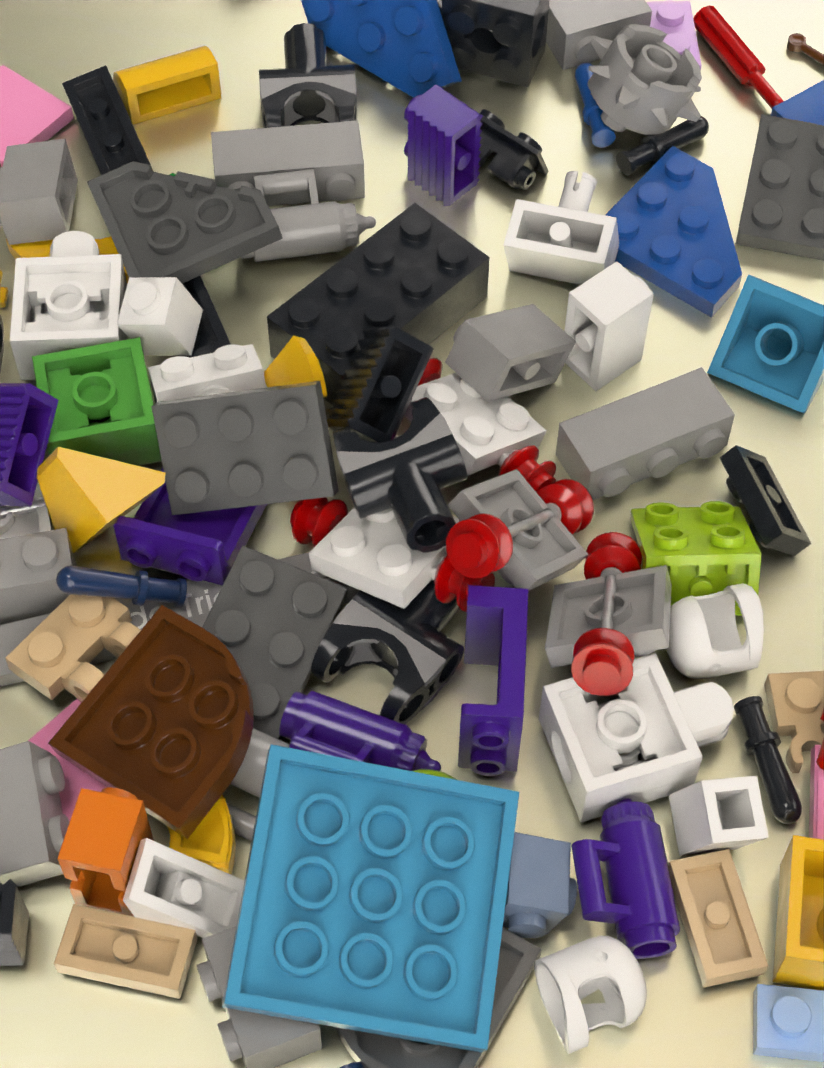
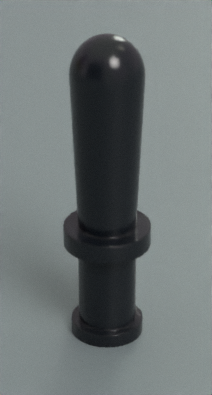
[616,116,709,175]
[734,696,802,824]

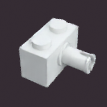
[503,171,619,285]
[147,344,266,403]

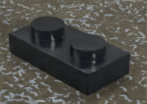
[720,445,812,556]

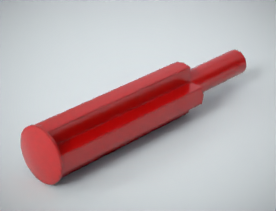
[693,5,784,109]

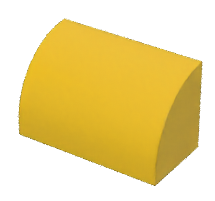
[113,46,221,125]

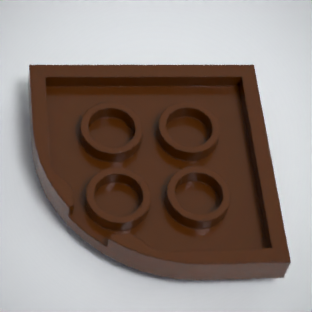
[48,605,254,839]

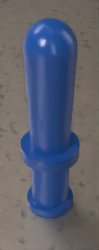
[575,63,616,148]

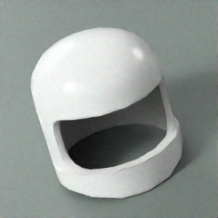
[666,583,764,679]
[534,936,647,1054]

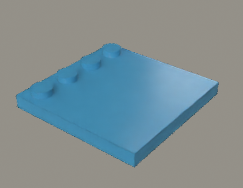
[222,744,519,1053]

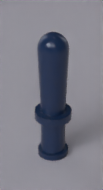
[56,565,187,607]

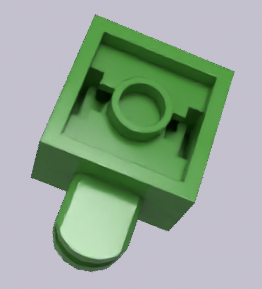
[32,337,162,466]

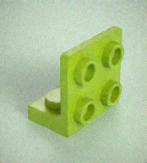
[630,501,761,616]

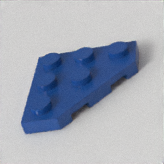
[301,0,462,98]
[606,146,742,318]

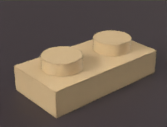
[668,849,768,988]
[54,904,198,999]

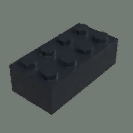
[267,203,490,407]

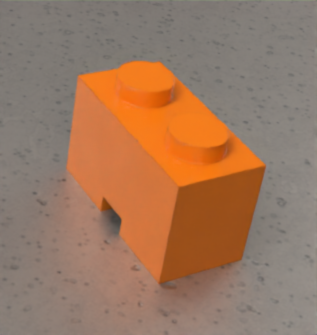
[57,787,154,917]

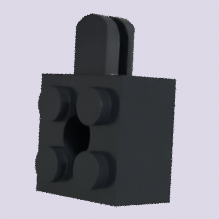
[437,0,550,87]

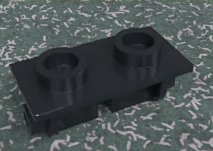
[478,109,549,189]

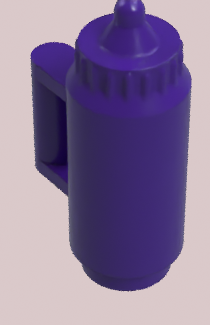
[279,691,441,771]
[571,799,680,959]

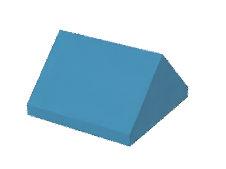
[707,275,824,414]

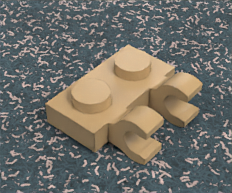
[5,595,141,702]

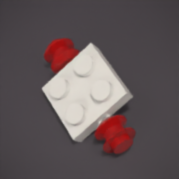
[404,358,556,493]
[290,497,495,612]

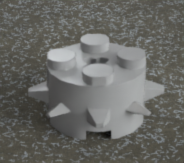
[587,24,702,137]

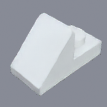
[123,838,245,938]

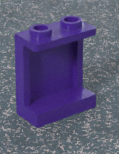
[113,468,267,586]
[458,585,528,776]

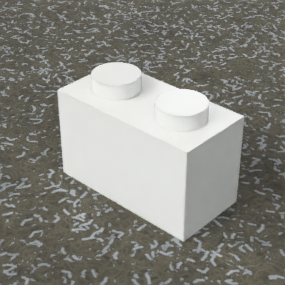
[564,261,654,391]

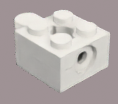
[10,231,128,380]
[539,653,734,822]

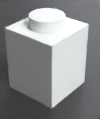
[117,277,203,356]
[669,776,769,856]

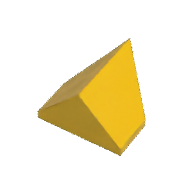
[37,447,166,554]

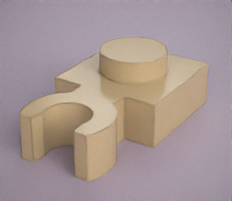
[764,671,824,773]

